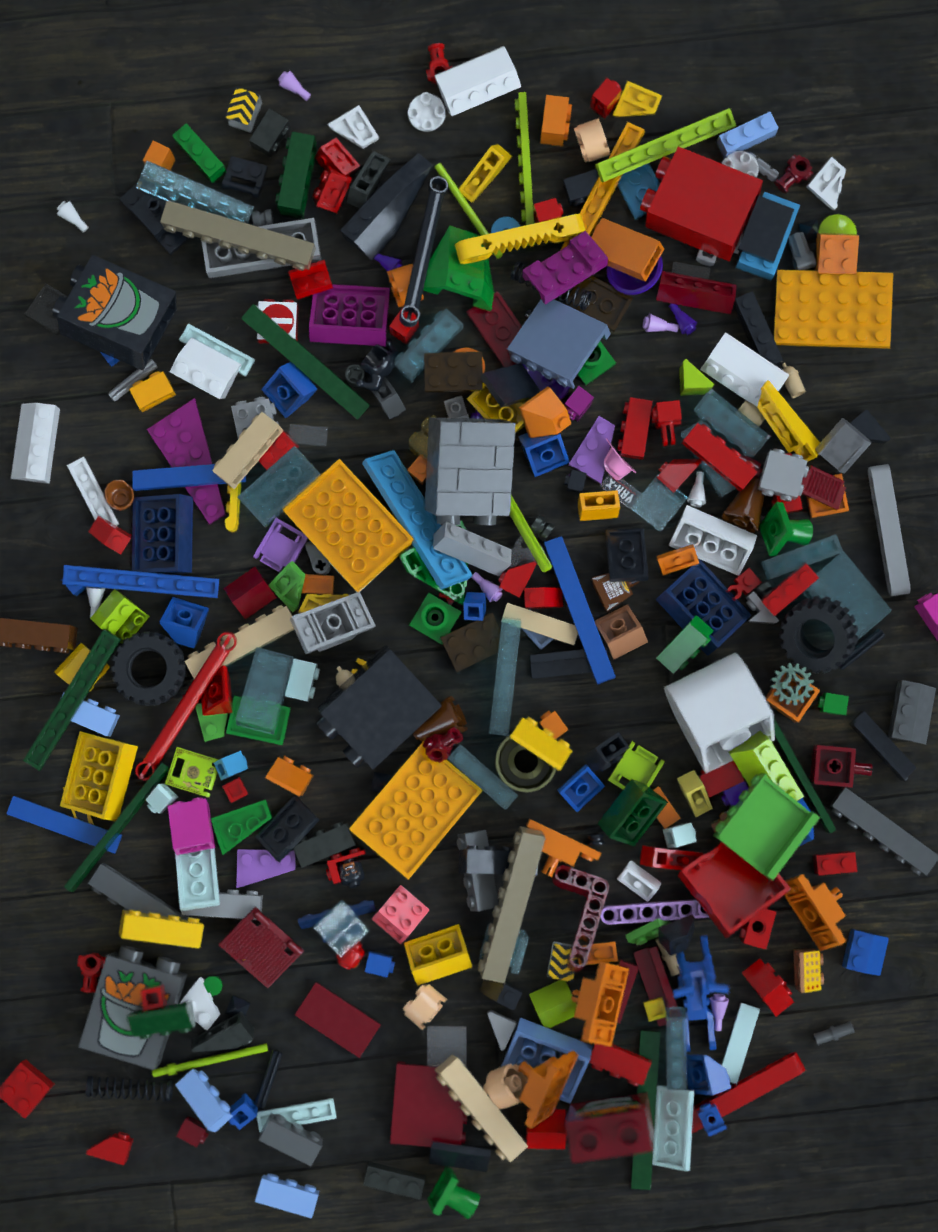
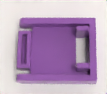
[253,518,308,573]

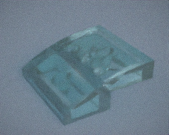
[314,900,369,957]

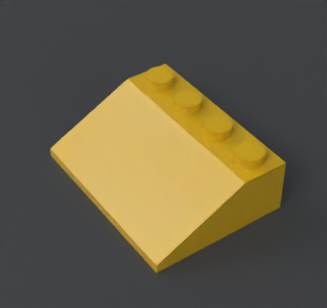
[60,732,138,821]

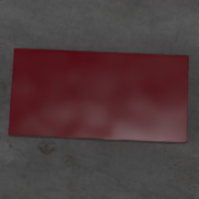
[466,291,522,368]
[295,982,381,1058]

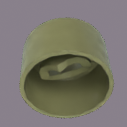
[495,735,556,792]

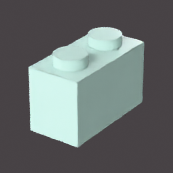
[285,659,320,702]

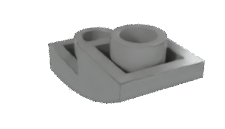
[443,395,469,418]

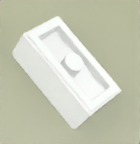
[617,861,661,902]

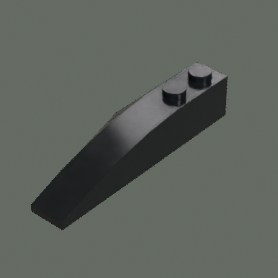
[340,154,433,261]

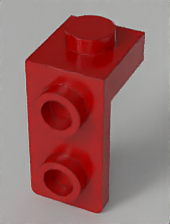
[326,847,366,884]

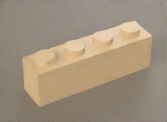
[212,412,283,489]

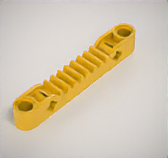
[455,214,586,264]

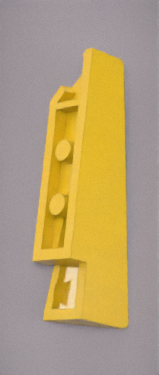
[757,380,820,462]

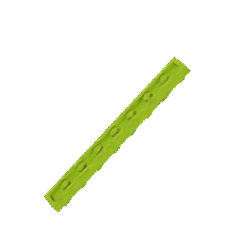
[515,92,535,246]
[595,108,736,182]

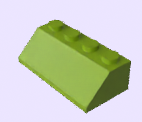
[728,730,804,801]

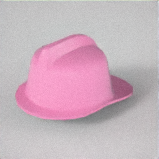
[604,438,637,480]

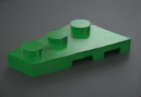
[211,800,272,855]

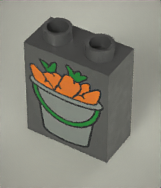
[79,945,188,1070]

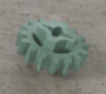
[770,663,814,705]

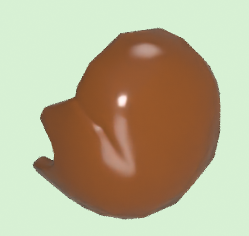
[104,480,134,511]

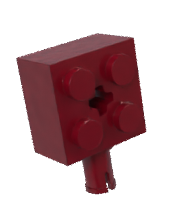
[810,745,872,788]

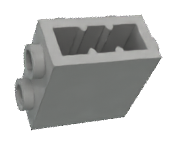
[231,397,279,439]
[757,449,809,502]

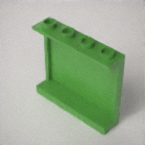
[714,773,820,880]

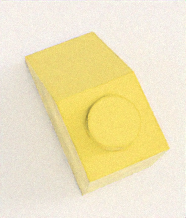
[677,770,713,817]

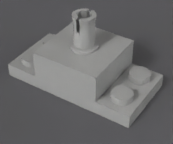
[290,592,375,654]

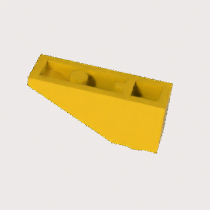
[459,144,512,202]

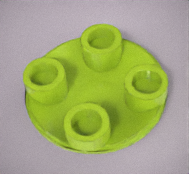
[819,214,857,234]

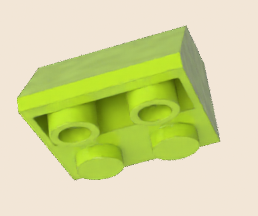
[90,589,150,644]

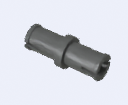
[814,1021,855,1046]

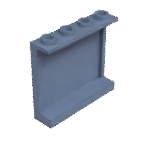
[507,299,611,389]

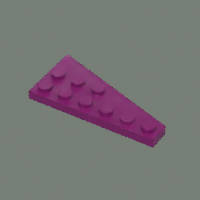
[147,398,226,525]

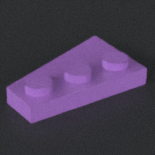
[569,416,615,485]
[236,849,296,888]

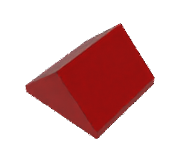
[201,665,233,716]
[526,1108,567,1149]

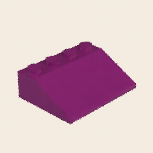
[309,284,390,346]

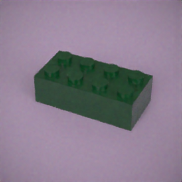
[275,132,317,220]

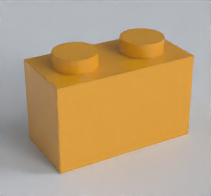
[129,371,176,412]
[578,490,620,521]

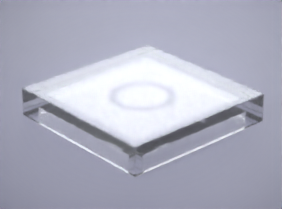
[427,1026,466,1066]

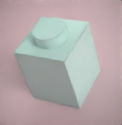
[663,823,697,848]

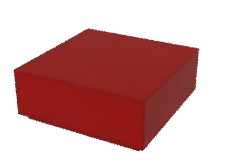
[222,777,249,803]

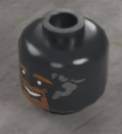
[338,858,365,889]

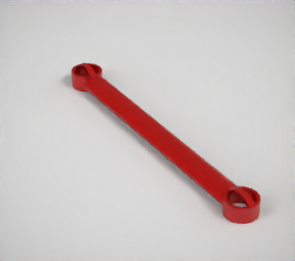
[136,632,237,780]

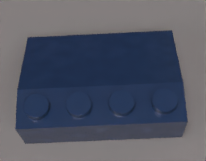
[132,494,193,574]
[655,559,751,656]

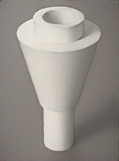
[57,201,89,233]
[687,471,706,507]
[86,587,105,618]

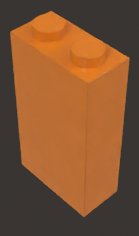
[591,218,664,282]

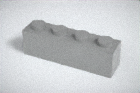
[433,522,512,576]
[182,889,263,920]

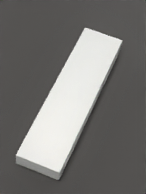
[67,457,119,526]

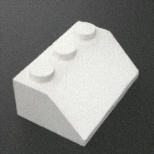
[170,338,242,399]

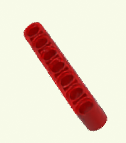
[692,1052,806,1133]

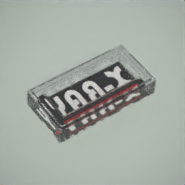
[289,424,328,447]
[600,474,642,509]

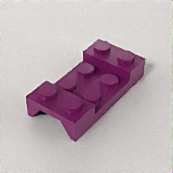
[523,231,608,305]

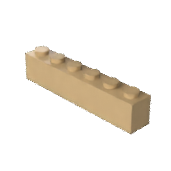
[185,605,295,679]
[435,1055,528,1162]

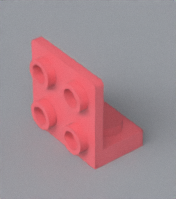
[372,885,429,944]

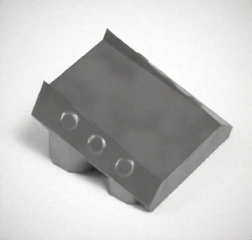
[816,418,872,473]

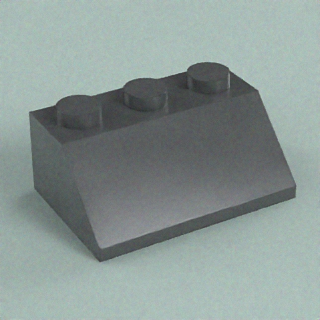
[888,680,936,745]

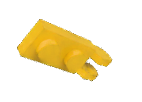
[225,482,241,533]

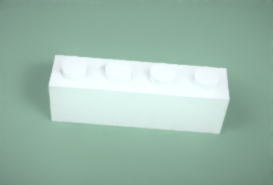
[434,46,521,116]
[700,332,789,407]
[11,403,60,484]
[669,505,757,576]

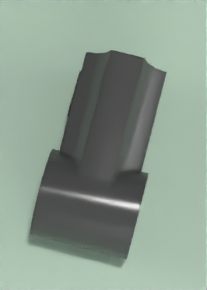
[788,232,816,271]

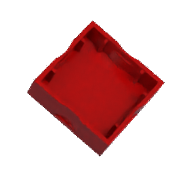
[678,842,791,938]

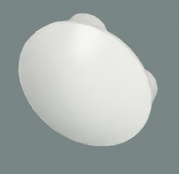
[408,92,446,131]
[722,151,759,178]

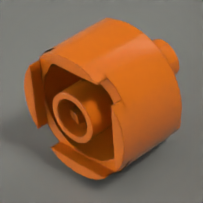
[387,263,424,308]

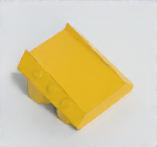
[54,643,110,692]

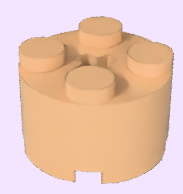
[574,118,611,162]
[403,984,447,1030]
[484,1064,528,1110]

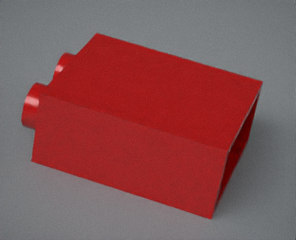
[640,146,763,261]

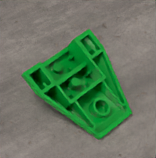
[423,226,494,311]

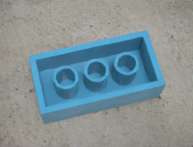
[736,192,800,280]

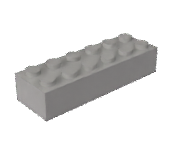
[202,218,321,278]

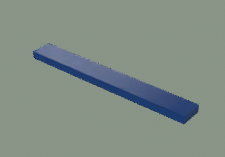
[544,536,615,685]
[62,565,219,598]

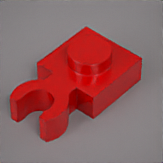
[726,568,762,601]

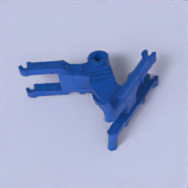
[673,935,729,1053]

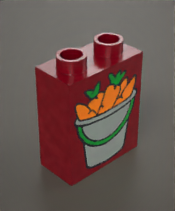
[565,1092,654,1163]

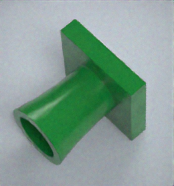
[577,341,616,386]
[759,502,813,556]
[409,593,462,645]
[427,1166,480,1219]

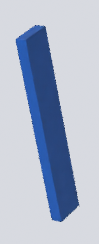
[133,464,246,491]
[6,796,122,853]

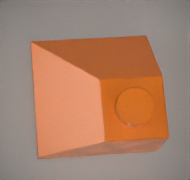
[519,386,572,438]

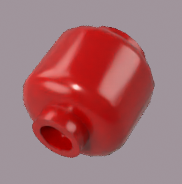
[336,939,365,970]

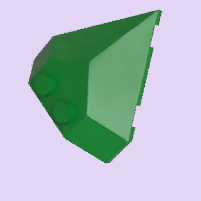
[399,520,468,606]

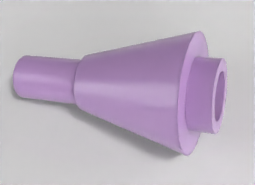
[278,71,311,101]
[643,313,679,332]
[471,572,503,602]
[709,994,729,1031]

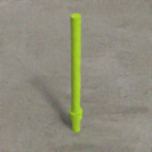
[435,163,503,259]
[152,1043,268,1077]

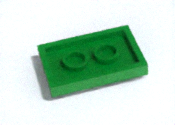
[226,696,291,745]

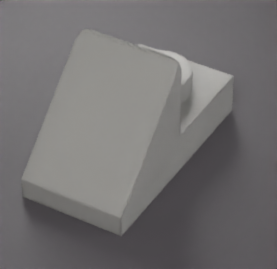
[746,591,779,624]

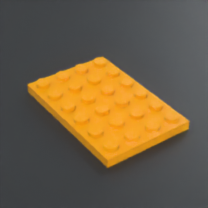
[774,270,893,349]
[283,459,414,593]
[349,741,483,880]

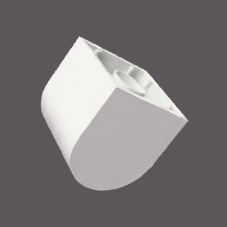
[664,653,775,774]

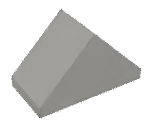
[487,1010,516,1050]

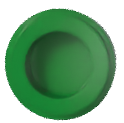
[203,976,223,996]

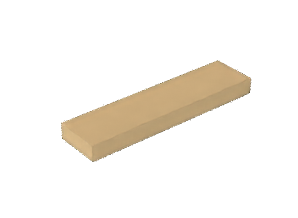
[501,603,578,646]

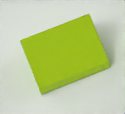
[679,359,714,395]
[529,980,577,1028]

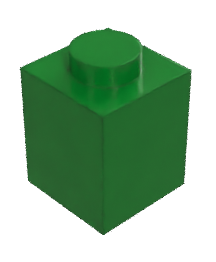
[818,693,849,716]

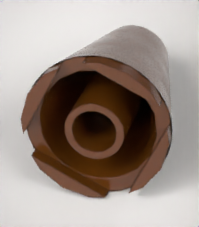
[722,478,765,533]
[413,696,468,742]

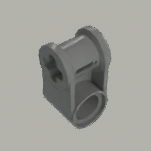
[305,541,331,575]

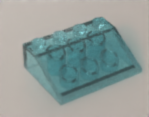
[803,551,892,639]

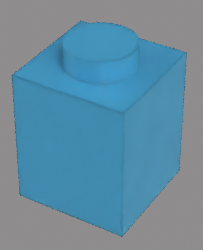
[214,751,248,780]

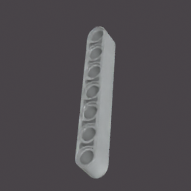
[868,464,910,596]

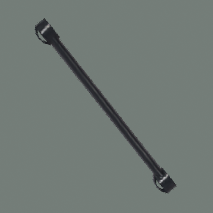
[399,176,448,327]

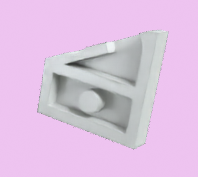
[328,106,379,149]
[806,157,846,211]
[180,977,220,1030]

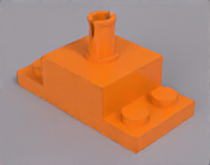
[526,819,601,877]
[784,874,846,951]
[571,961,629,1046]
[518,1050,579,1129]

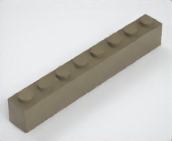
[160,200,316,271]
[478,826,546,983]

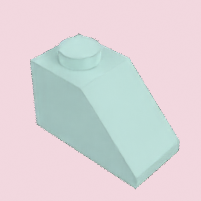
[146,783,178,814]

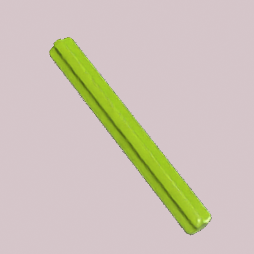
[509,495,552,572]

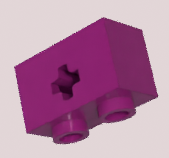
[564,386,594,422]

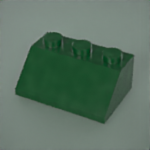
[598,779,668,846]
[127,1001,195,1039]

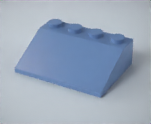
[501,1018,593,1104]

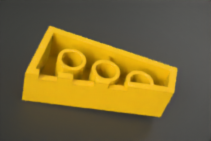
[119,910,204,948]

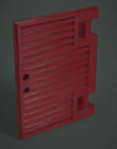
[218,906,304,988]

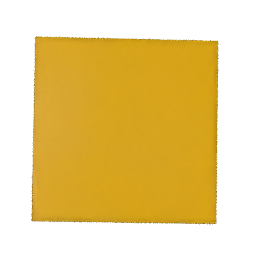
[643,997,668,1022]

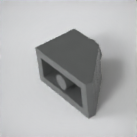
[371,377,406,419]

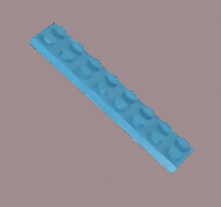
[362,450,472,590]

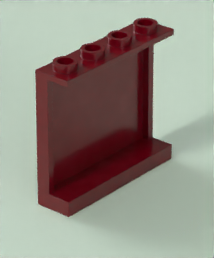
[390,1061,471,1147]

